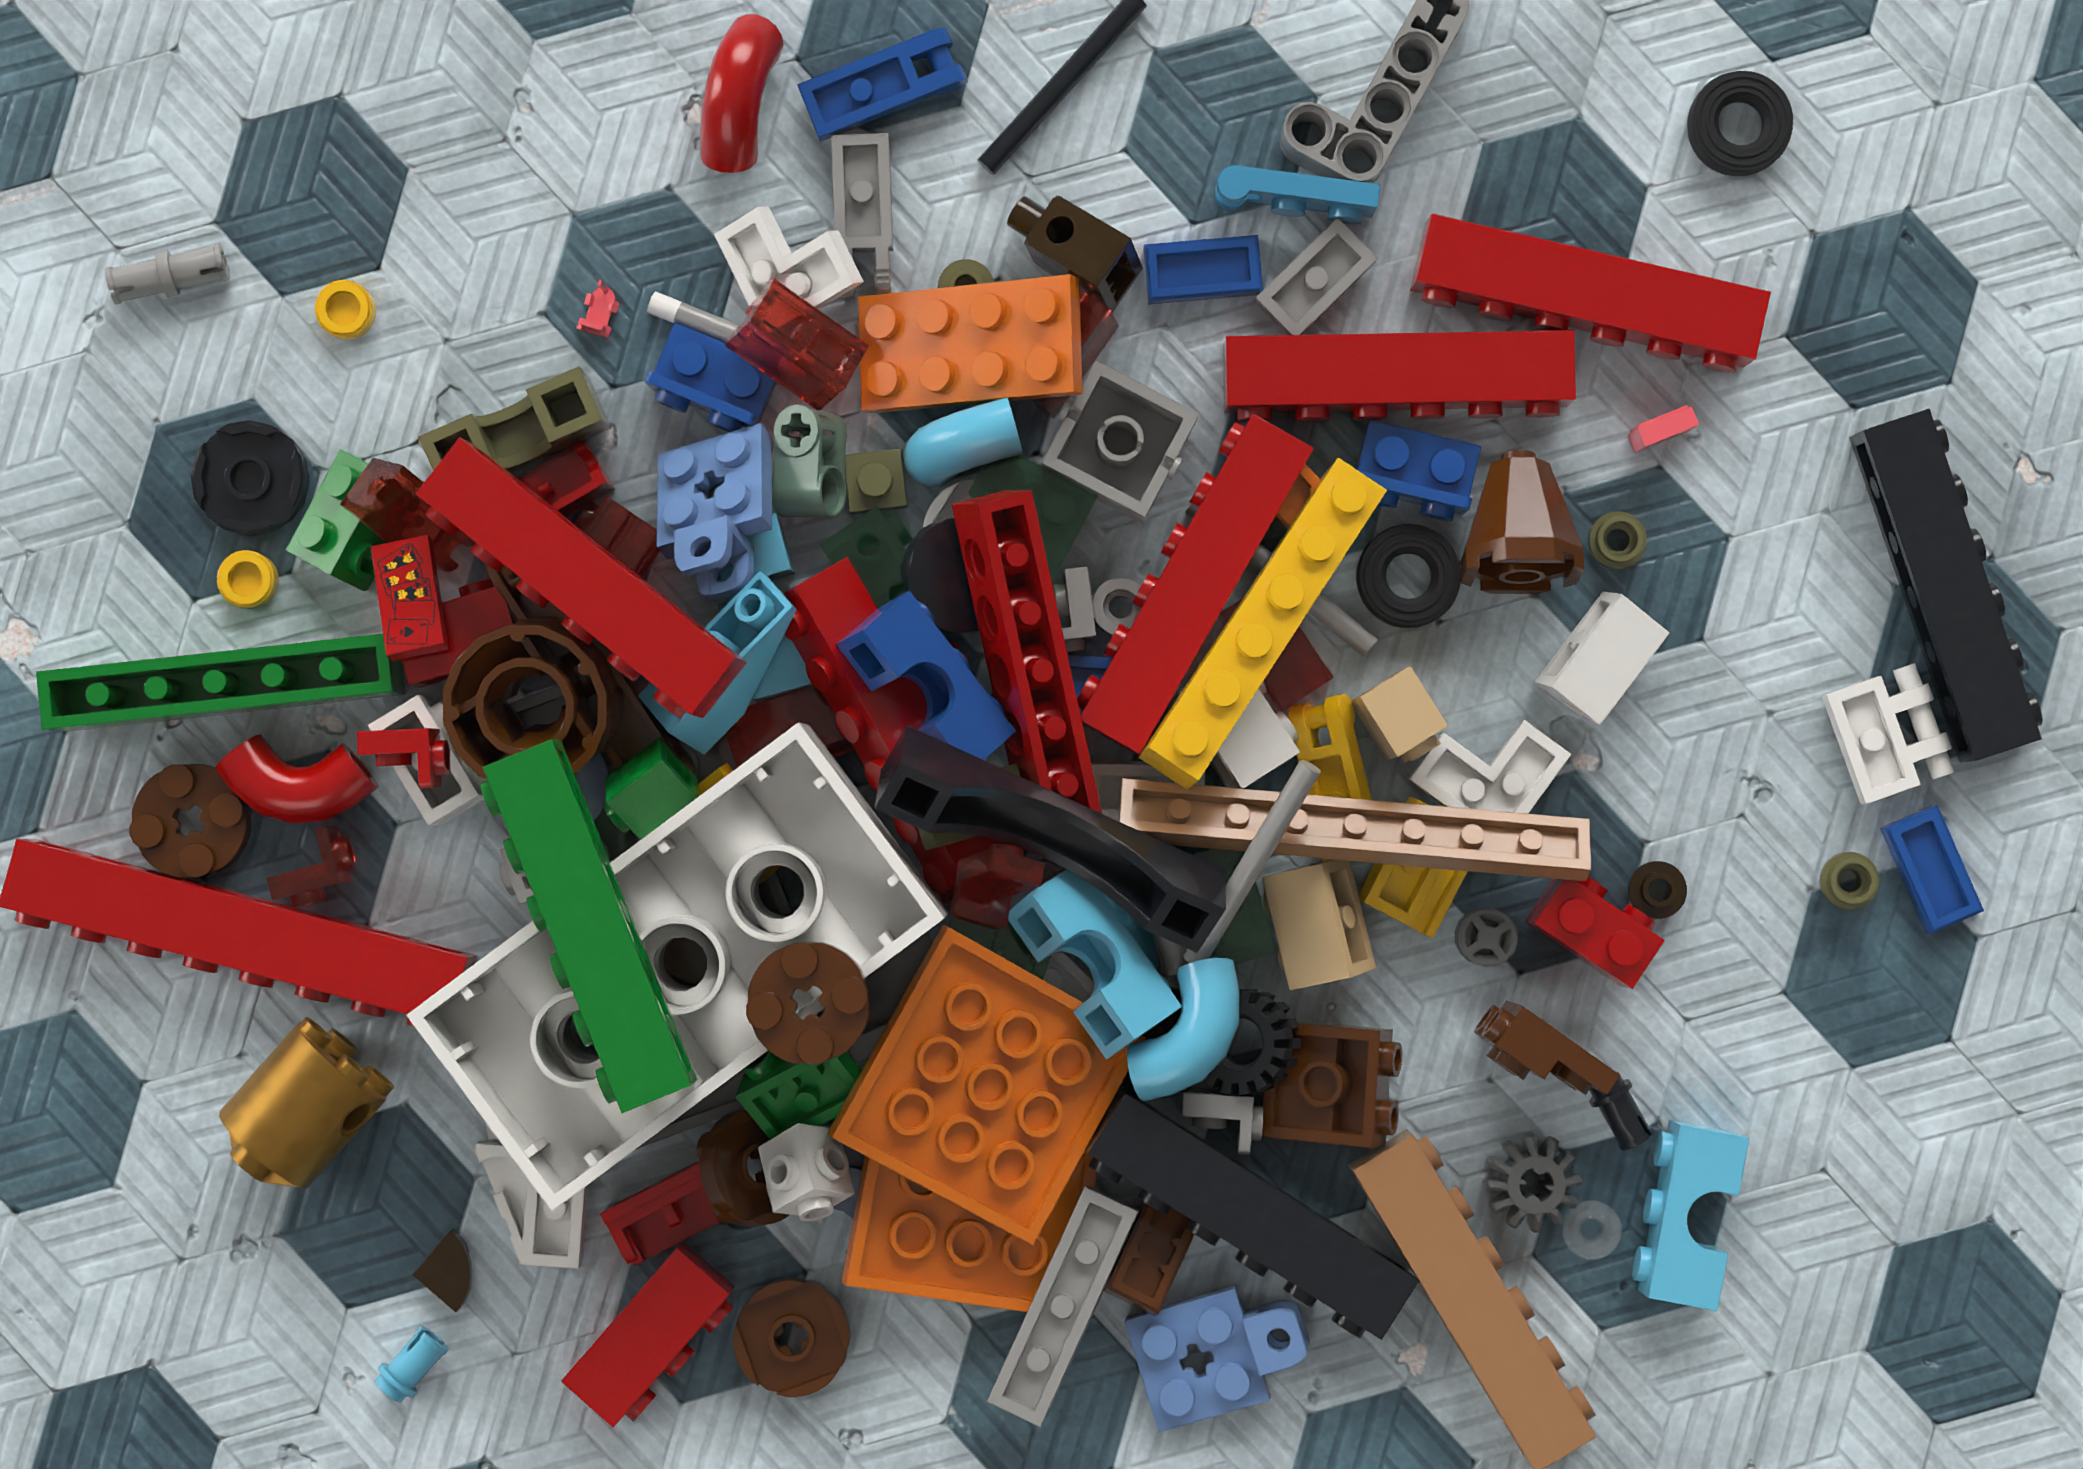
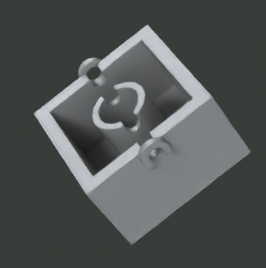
[1041,360,1199,524]

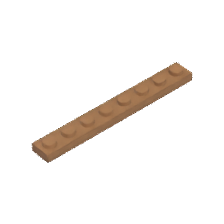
[1119,778,1591,881]

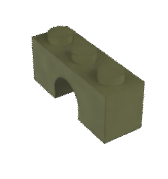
[418,366,611,473]

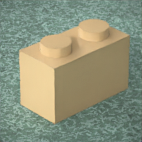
[1351,666,1448,763]
[1262,859,1376,990]

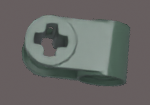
[772,404,848,517]

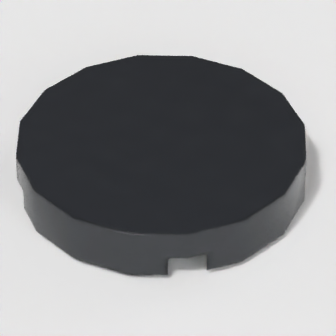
[190,420,310,536]
[901,518,979,634]

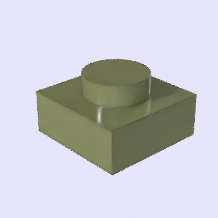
[845,448,908,514]

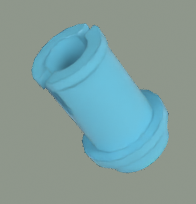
[375,1326,449,1403]

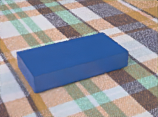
[1143,235,1263,305]
[1880,805,1984,934]

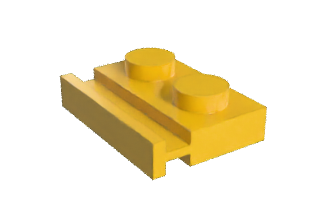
[1358,796,1468,939]

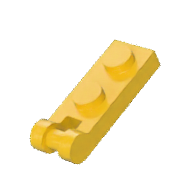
[1288,693,1372,861]

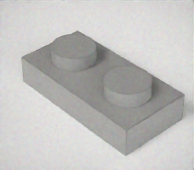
[1254,218,1378,335]

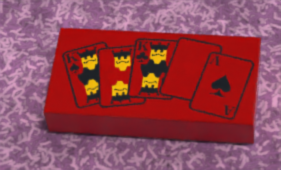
[371,534,449,661]

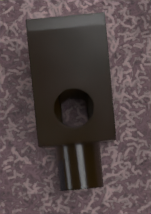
[1007,195,1143,315]

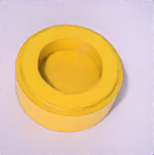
[315,280,376,340]
[217,550,279,609]

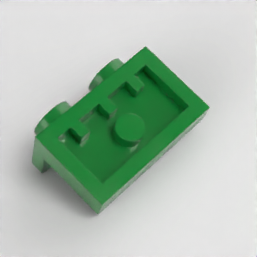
[735,1050,862,1140]

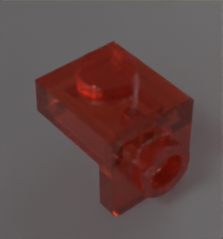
[267,826,356,908]
[950,844,1045,930]

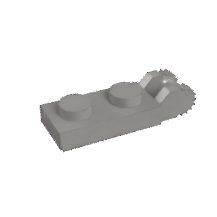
[831,133,894,297]

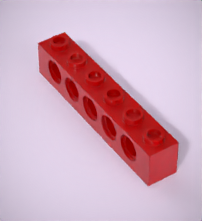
[951,490,1102,814]

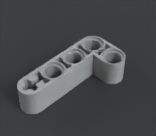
[1279,0,1469,184]

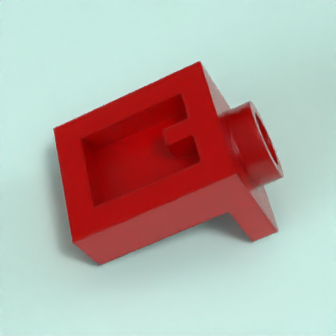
[357,728,450,788]

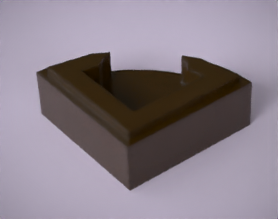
[412,1229,472,1312]

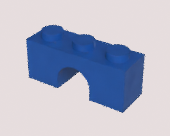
[836,590,1016,760]

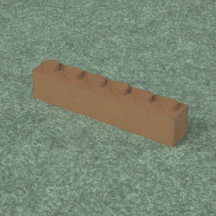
[1348,1129,1596,1469]

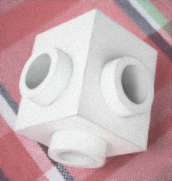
[758,1123,855,1221]

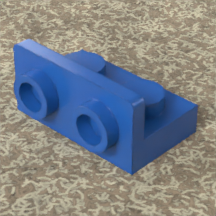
[645,323,782,432]
[1356,419,1481,521]

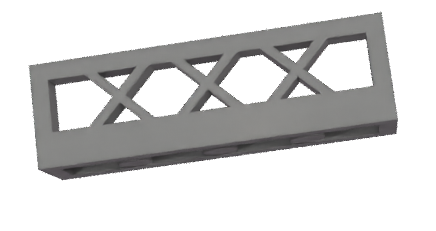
[987,1185,1142,1427]

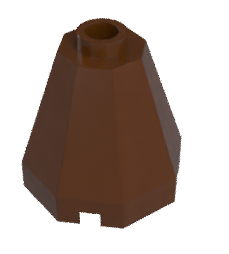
[1460,450,1584,594]

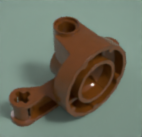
[443,565,693,780]

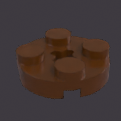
[129,764,252,878]
[746,942,870,1065]
[696,1109,790,1227]
[733,1277,851,1398]

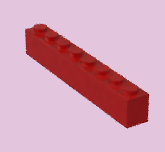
[0,839,477,1027]

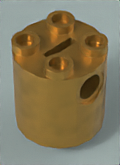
[219,1017,394,1188]

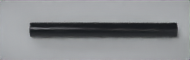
[977,0,1147,175]

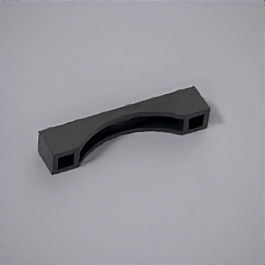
[875,725,1226,953]

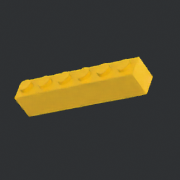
[1138,458,1387,790]

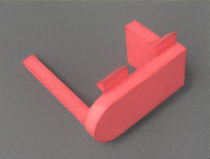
[576,280,620,338]

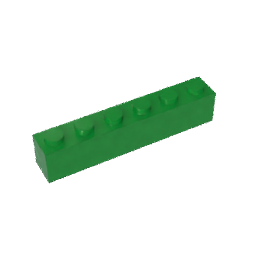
[36,634,406,732]
[480,739,698,1113]

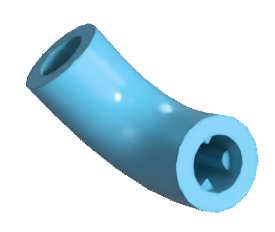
[903,398,1023,488]
[1127,958,1240,1101]

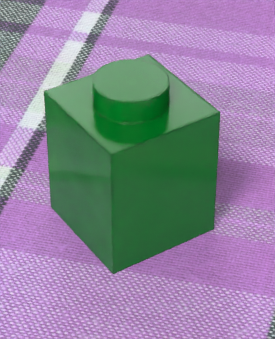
[604,737,699,840]

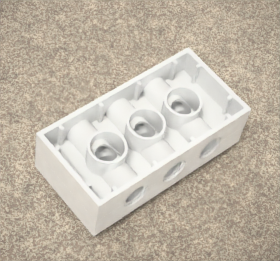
[406,722,949,1211]

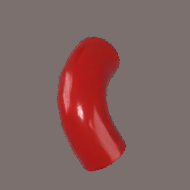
[700,14,784,173]
[214,734,379,825]

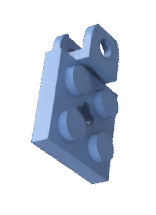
[657,423,772,601]
[1124,1285,1310,1432]

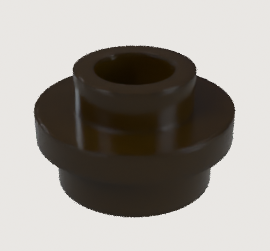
[1628,861,1687,919]

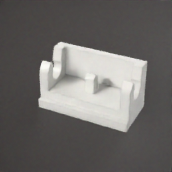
[1534,591,1669,725]

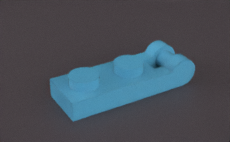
[1214,165,1381,224]

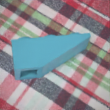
[638,570,797,755]

